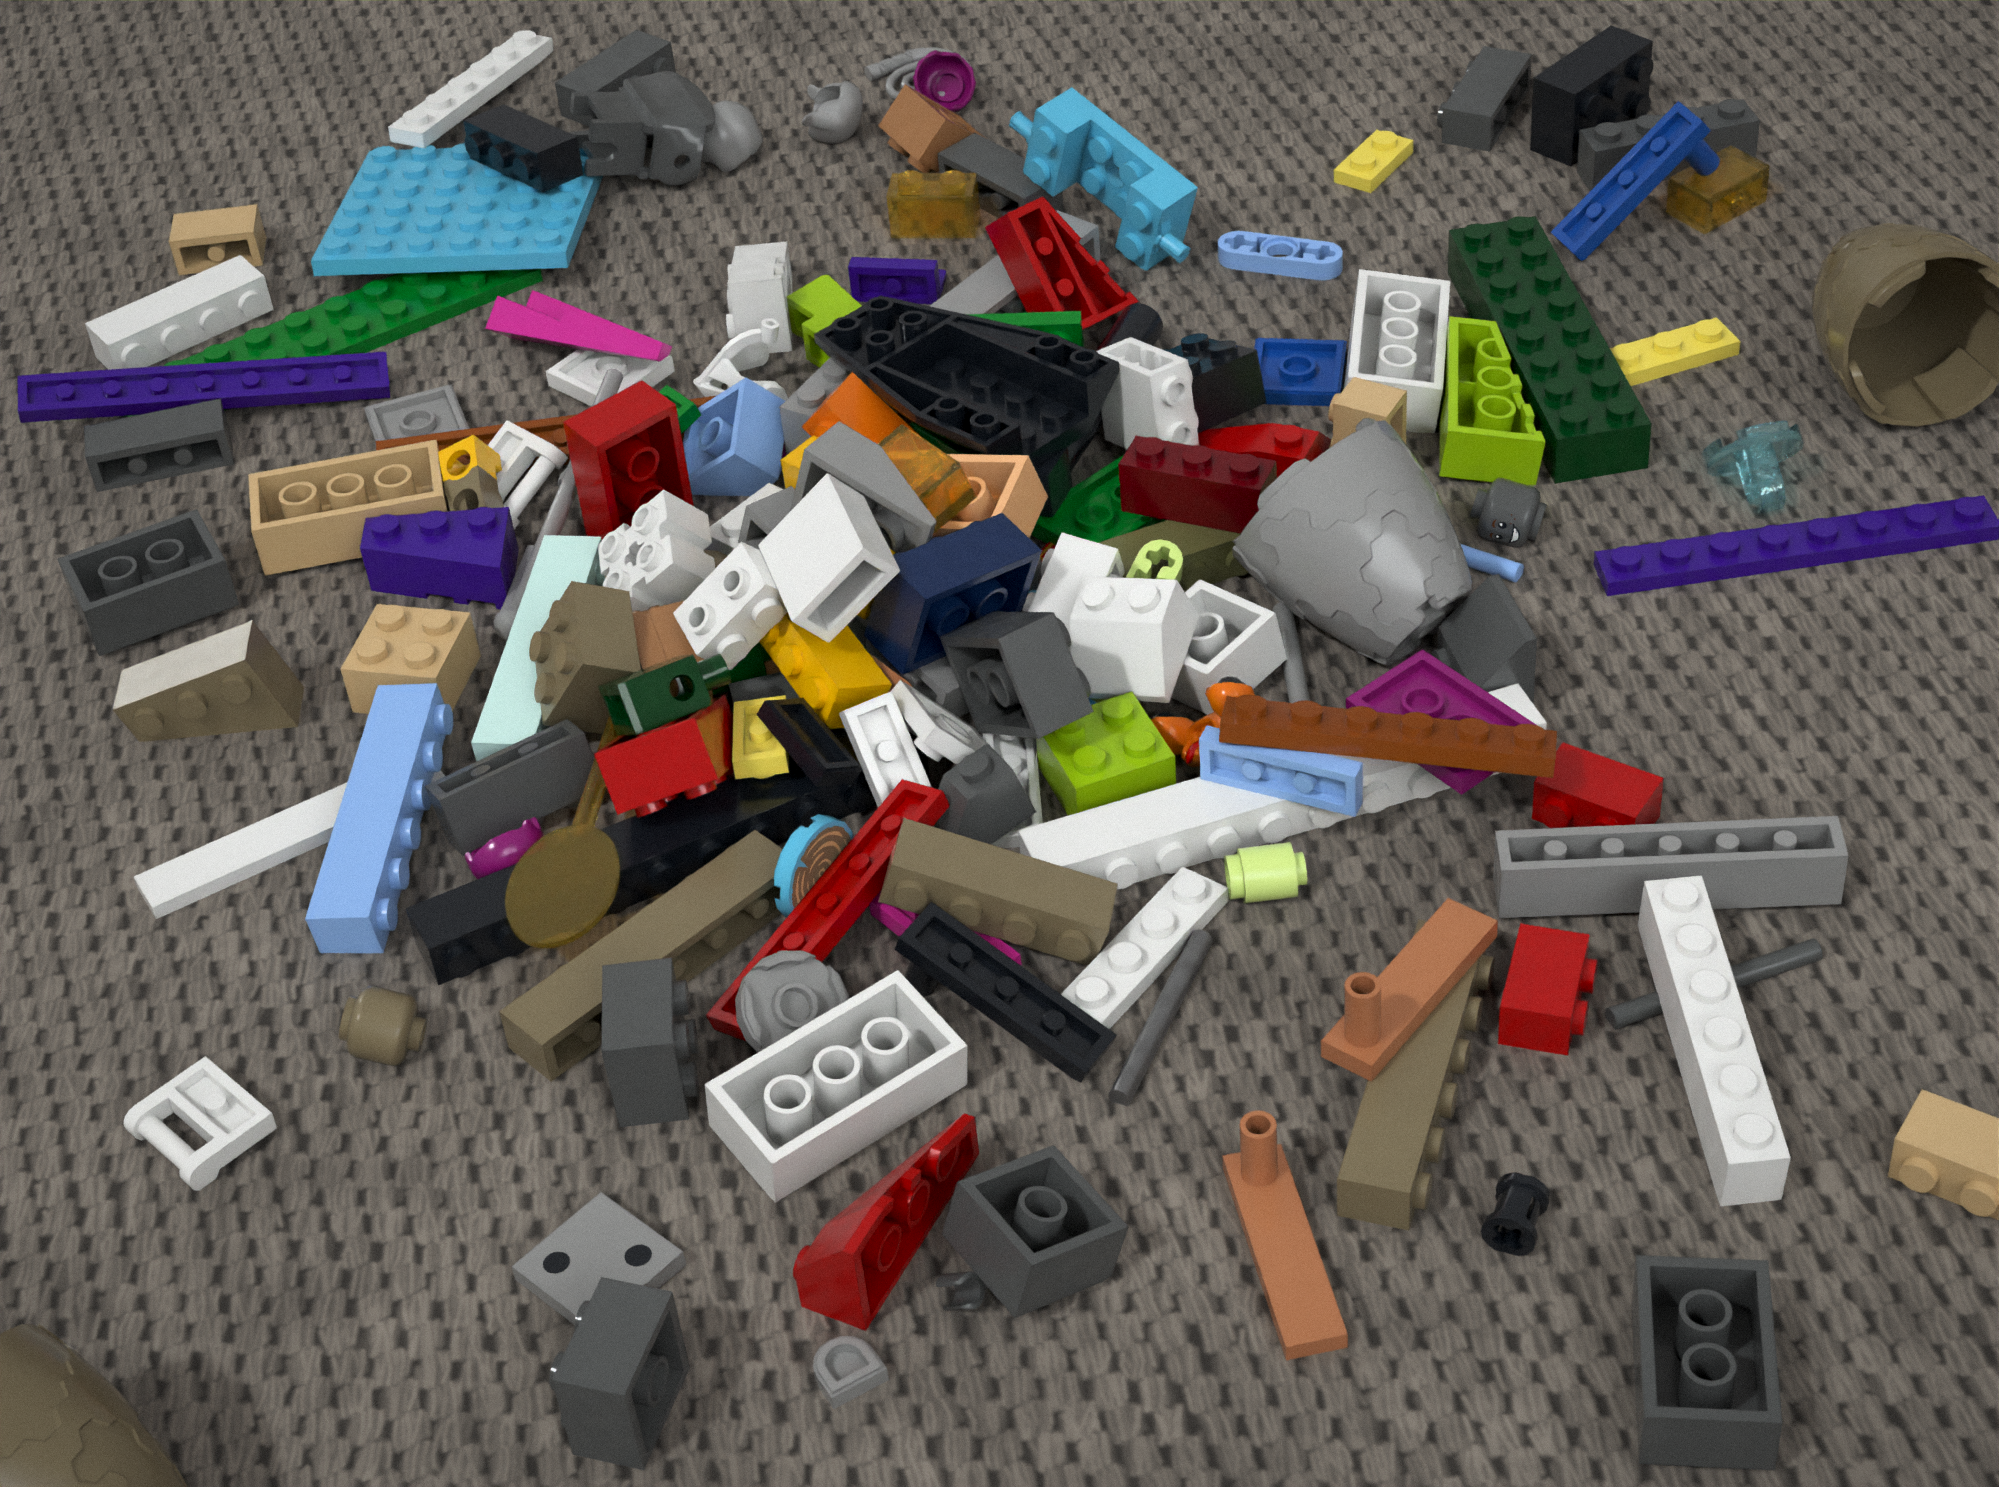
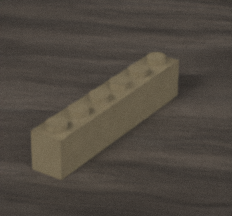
[499,830,782,1082]
[1337,919,1495,1230]

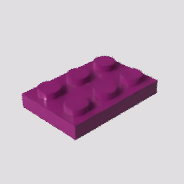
[1346,649,1538,795]

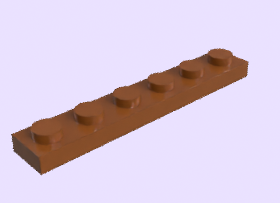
[1219,695,1557,778]

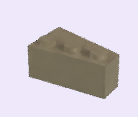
[113,620,304,742]

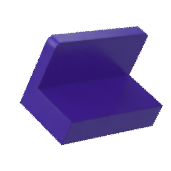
[848,257,947,304]

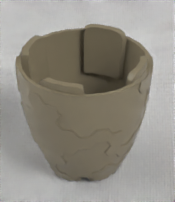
[1812,223,1999,427]
[0,1324,188,1487]

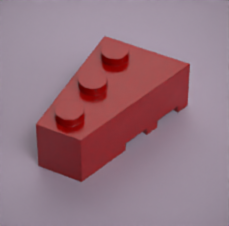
[985,196,1139,330]

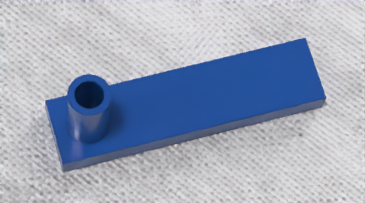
[1551,101,1720,261]

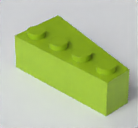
[1439,316,1546,485]

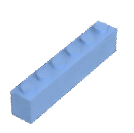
[305,683,453,954]

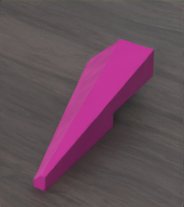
[485,290,672,362]

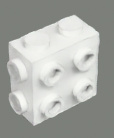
[1096,337,1199,450]

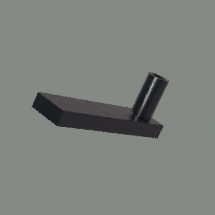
[894,902,1117,1082]

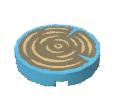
[774,814,853,917]

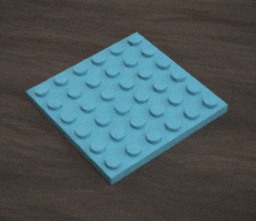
[311,143,603,276]

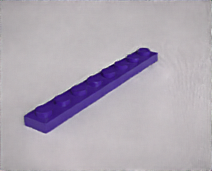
[17,352,390,423]
[1593,495,1999,596]

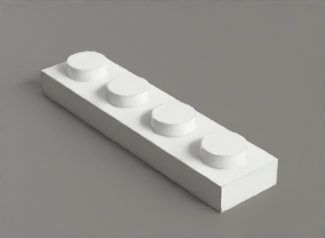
[1061,866,1229,1029]

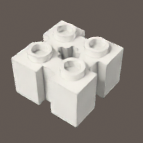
[598,489,715,612]

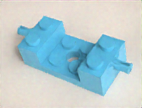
[1009,87,1198,271]

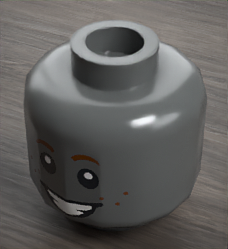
[1470,478,1547,548]

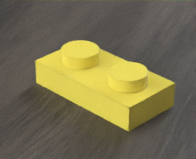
[1334,130,1413,193]
[732,695,789,779]

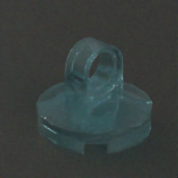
[1702,421,1804,514]

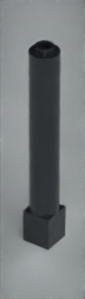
[1035,303,1163,518]

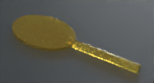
[505,716,620,948]

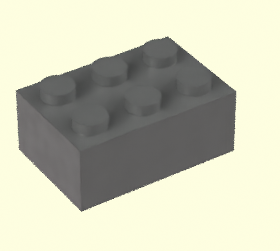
[58,509,239,656]
[939,611,1094,739]
[1631,1255,1782,1470]

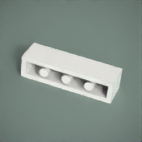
[85,255,274,370]

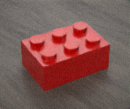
[563,380,694,540]
[594,695,734,817]

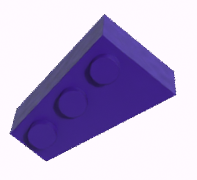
[360,507,519,610]

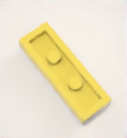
[1610,317,1740,386]

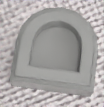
[813,1336,889,1409]

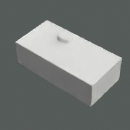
[1344,269,1450,433]
[705,970,967,1203]

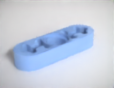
[1218,231,1343,280]

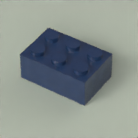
[864,513,1042,675]

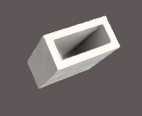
[758,473,900,643]

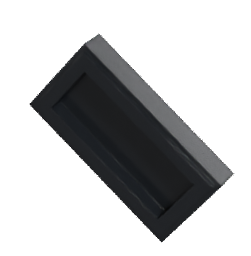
[757,698,862,787]

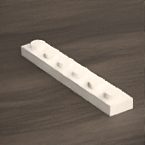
[388,30,553,148]

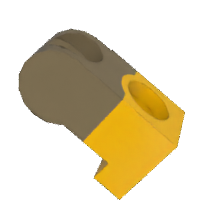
[438,434,504,511]

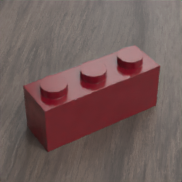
[1118,435,1277,534]

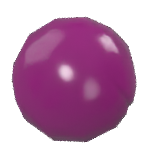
[913,50,976,113]
[464,817,548,879]

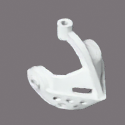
[693,318,788,401]

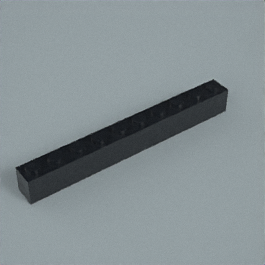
[406,730,930,985]

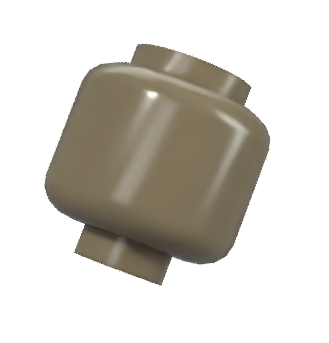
[339,986,427,1066]

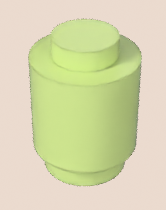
[1224,842,1307,903]

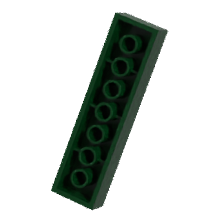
[1448,216,1652,484]

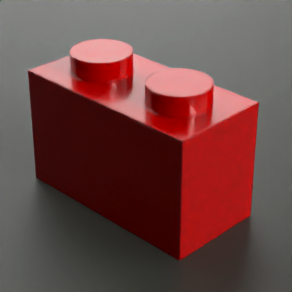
[1532,742,1664,828]
[1498,923,1598,1056]

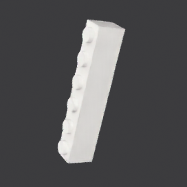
[1638,875,1791,1206]

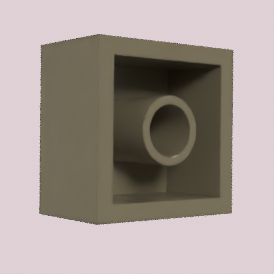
[529,581,641,734]

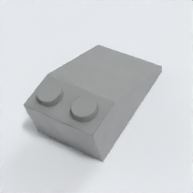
[790,421,937,553]

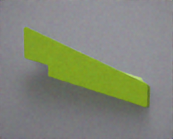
[787,275,862,368]

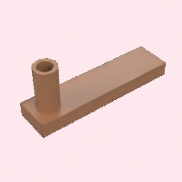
[1321,898,1498,1082]
[1222,1111,1348,1360]

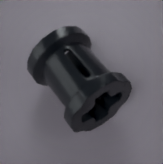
[1481,1172,1550,1256]

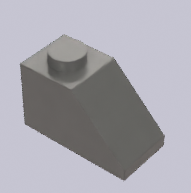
[933,743,1036,844]

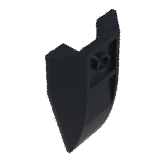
[814,295,1120,468]

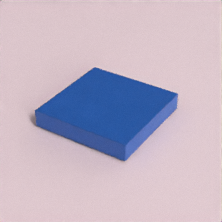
[1254,338,1347,406]

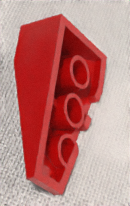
[1198,423,1331,478]
[793,1113,979,1331]

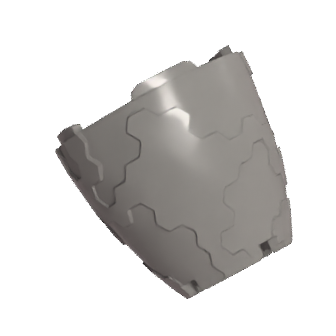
[1232,418,1472,666]

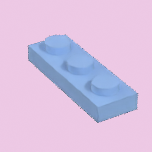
[1199,725,1363,817]

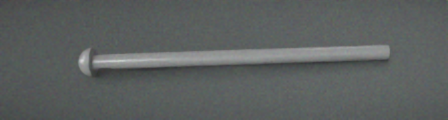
[494,369,623,642]

